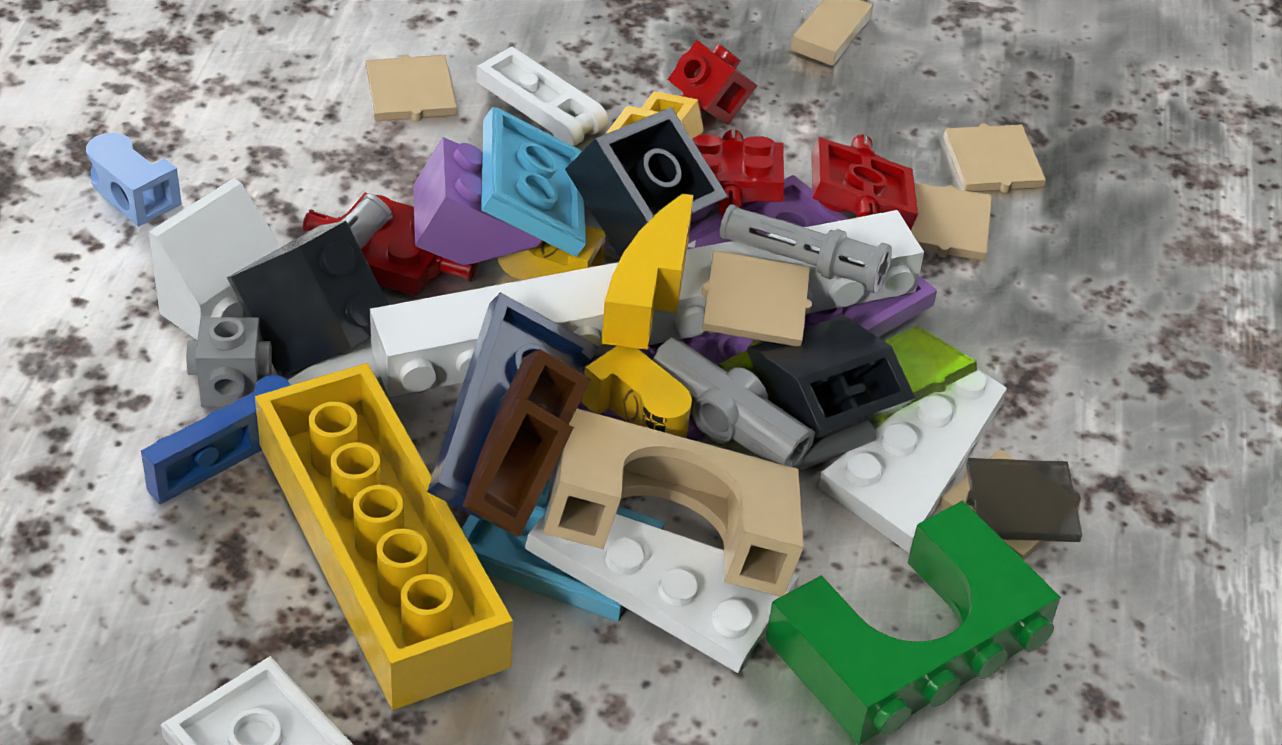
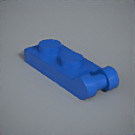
[141,375,290,505]

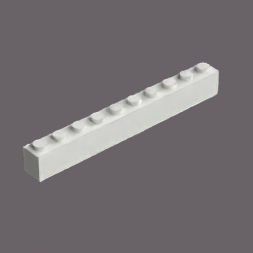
[370,210,924,397]

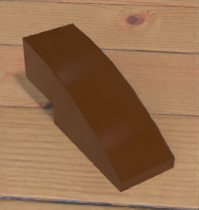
[463,349,591,537]

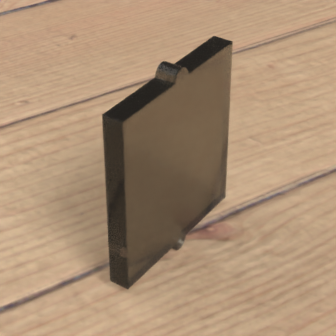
[966,458,1082,542]

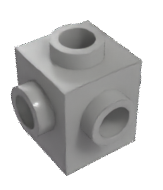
[186,317,272,407]

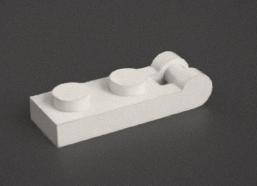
[476,47,609,147]

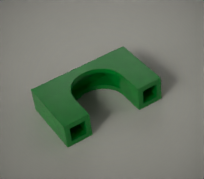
[765,500,1061,745]

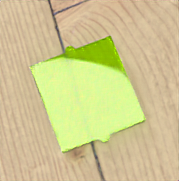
[883,325,977,408]

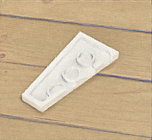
[818,359,1007,553]
[525,514,799,673]

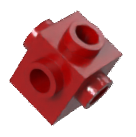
[667,40,758,125]

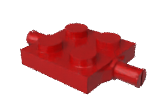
[692,129,784,216]
[811,134,918,230]
[303,192,478,296]

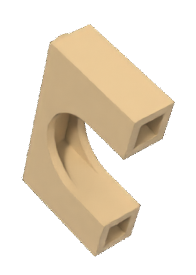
[543,409,804,597]

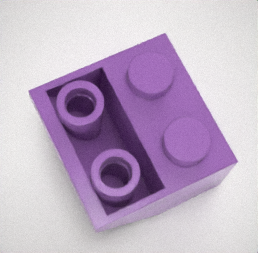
[413,137,542,266]

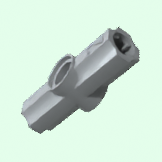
[653,337,815,468]

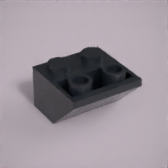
[746,315,916,442]

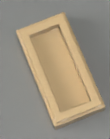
[791,0,873,65]

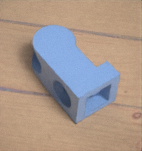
[86,133,182,227]

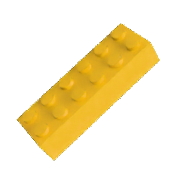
[255,362,513,711]

